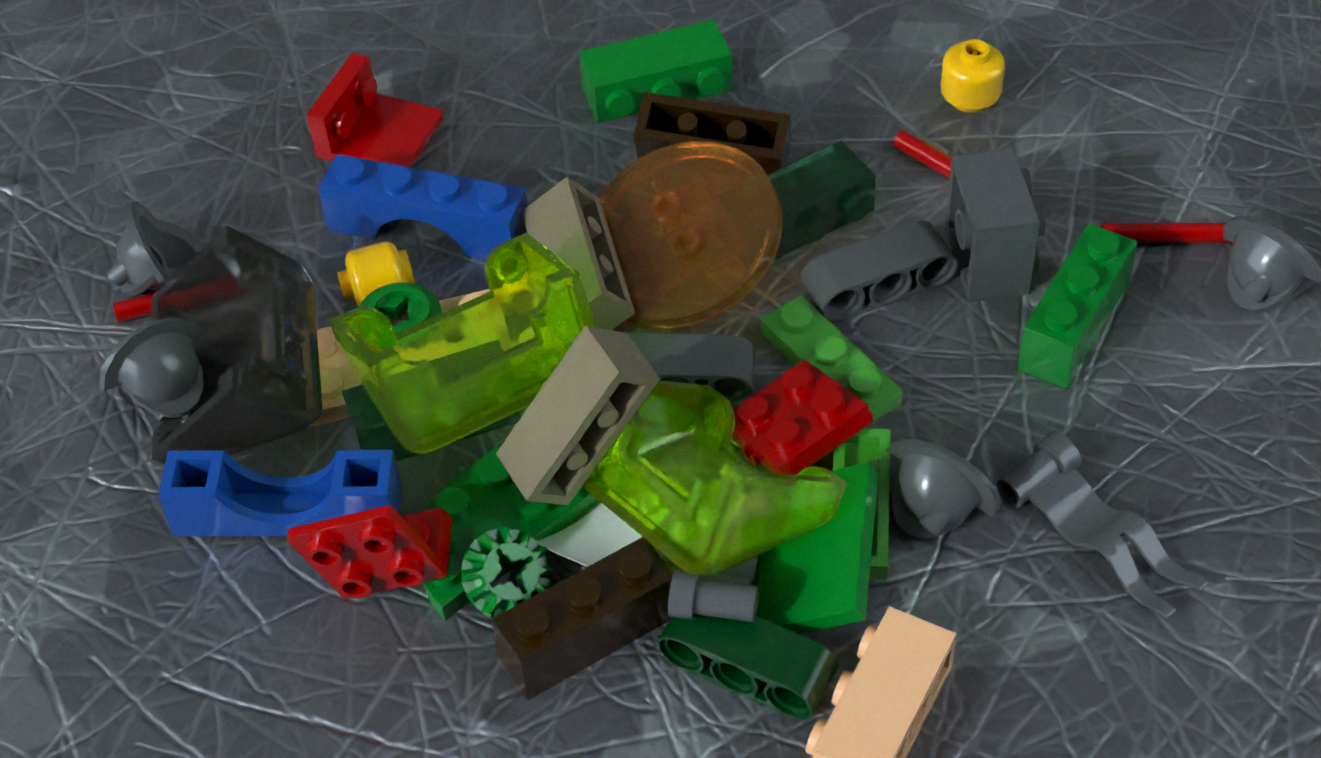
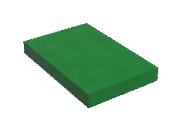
[756,462,879,634]

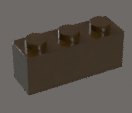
[634,92,791,185]
[491,536,673,700]

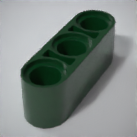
[656,614,839,720]

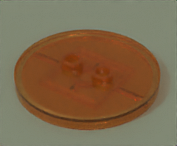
[599,141,783,328]

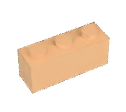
[806,606,957,758]

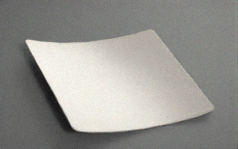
[536,493,674,567]

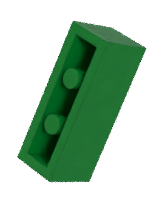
[579,19,733,123]
[1017,223,1138,389]

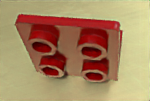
[306,53,443,167]
[287,506,453,599]

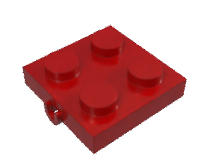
[719,359,874,484]

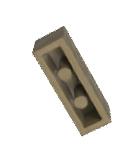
[522,177,635,339]
[496,325,660,505]

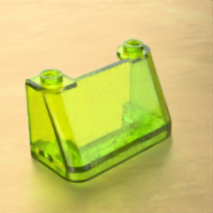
[329,233,595,454]
[583,380,847,575]

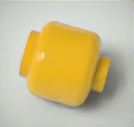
[941,39,1005,112]
[337,241,415,308]

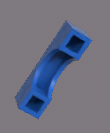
[318,154,528,266]
[158,450,403,536]

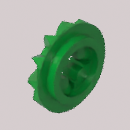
[357,283,442,353]
[461,526,554,618]

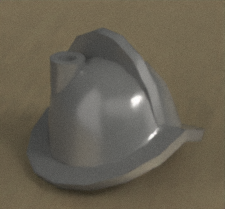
[107,201,210,296]
[1223,216,1321,312]
[98,317,210,422]
[886,439,1002,539]

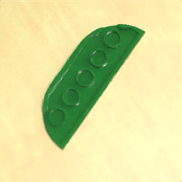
[422,393,696,620]

